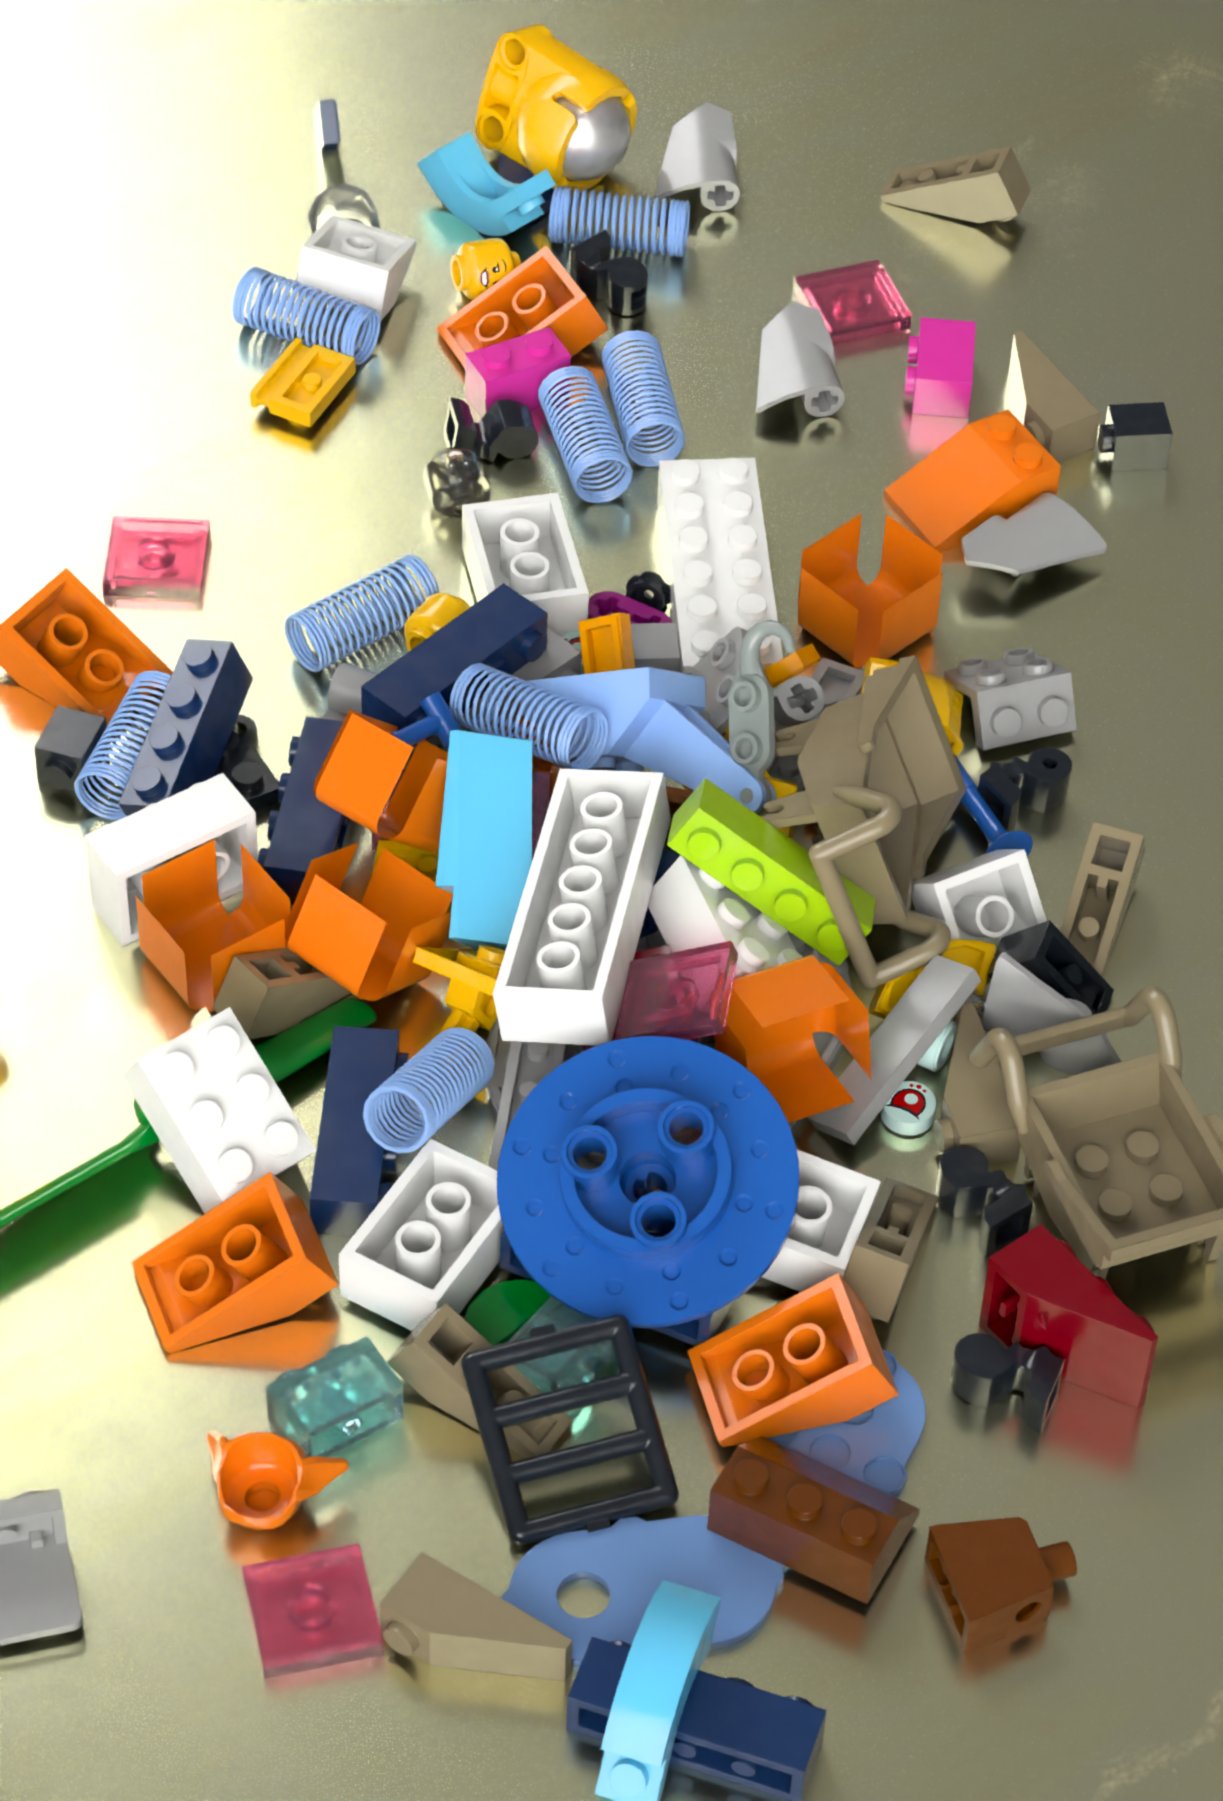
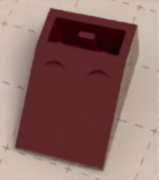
[979,1224,1159,1408]

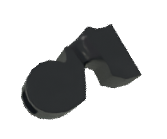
[570,230,648,316]
[443,397,539,466]
[978,747,1072,832]
[936,1146,1033,1259]
[950,1333,1065,1434]

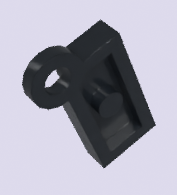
[214,715,279,812]

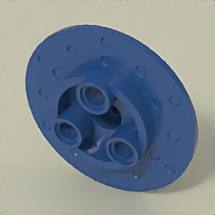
[497,1036,800,1328]

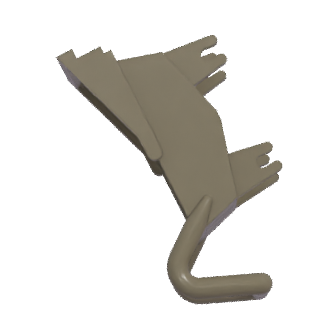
[762,655,966,989]
[970,986,1223,1279]

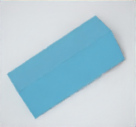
[436,730,532,951]

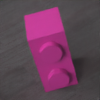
[905,317,976,418]
[465,327,571,419]

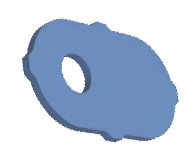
[767,1349,926,1567]
[501,1515,784,1667]

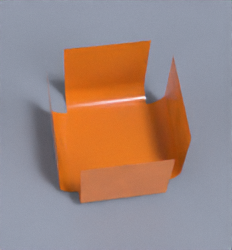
[798,513,943,668]
[314,709,448,854]
[135,839,290,1012]
[285,842,453,1001]
[712,955,872,1123]

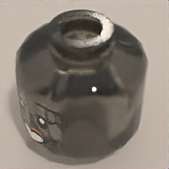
[423,447,492,519]

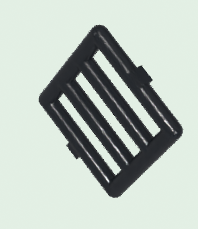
[461,1314,679,1545]

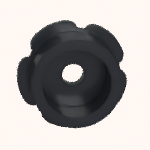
[626,571,671,613]

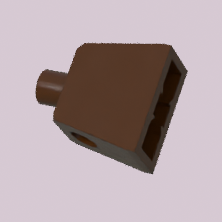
[925,1517,1077,1653]

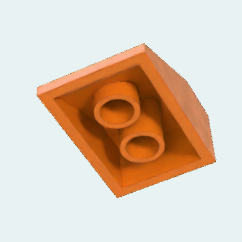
[435,246,609,368]
[883,409,1061,553]
[0,567,173,727]
[131,1172,339,1354]
[687,1273,899,1447]

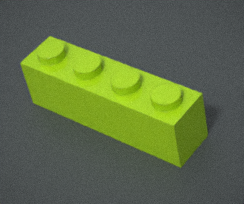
[667,778,876,966]

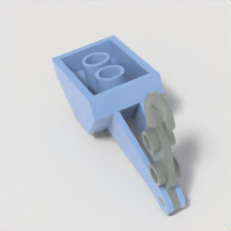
[520,620,795,816]

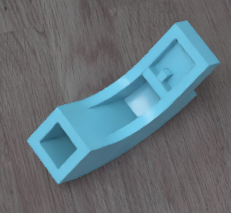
[417,132,556,236]
[595,1580,722,1801]

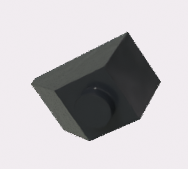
[987,920,1114,1015]

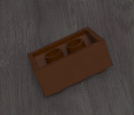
[707,1436,920,1604]

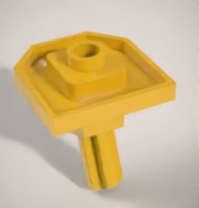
[413,945,505,1067]

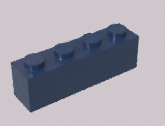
[361,583,548,747]
[119,638,253,816]
[257,716,351,905]
[309,1026,409,1236]
[566,1637,827,1801]

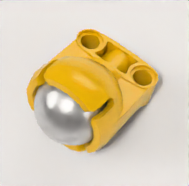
[475,24,637,194]

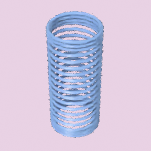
[548,185,690,258]
[232,267,380,366]
[602,330,685,467]
[538,366,633,503]
[285,554,440,673]
[449,663,609,770]
[74,671,171,820]
[363,1027,495,1154]

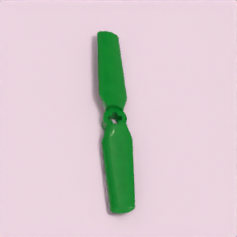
[0,998,378,1228]

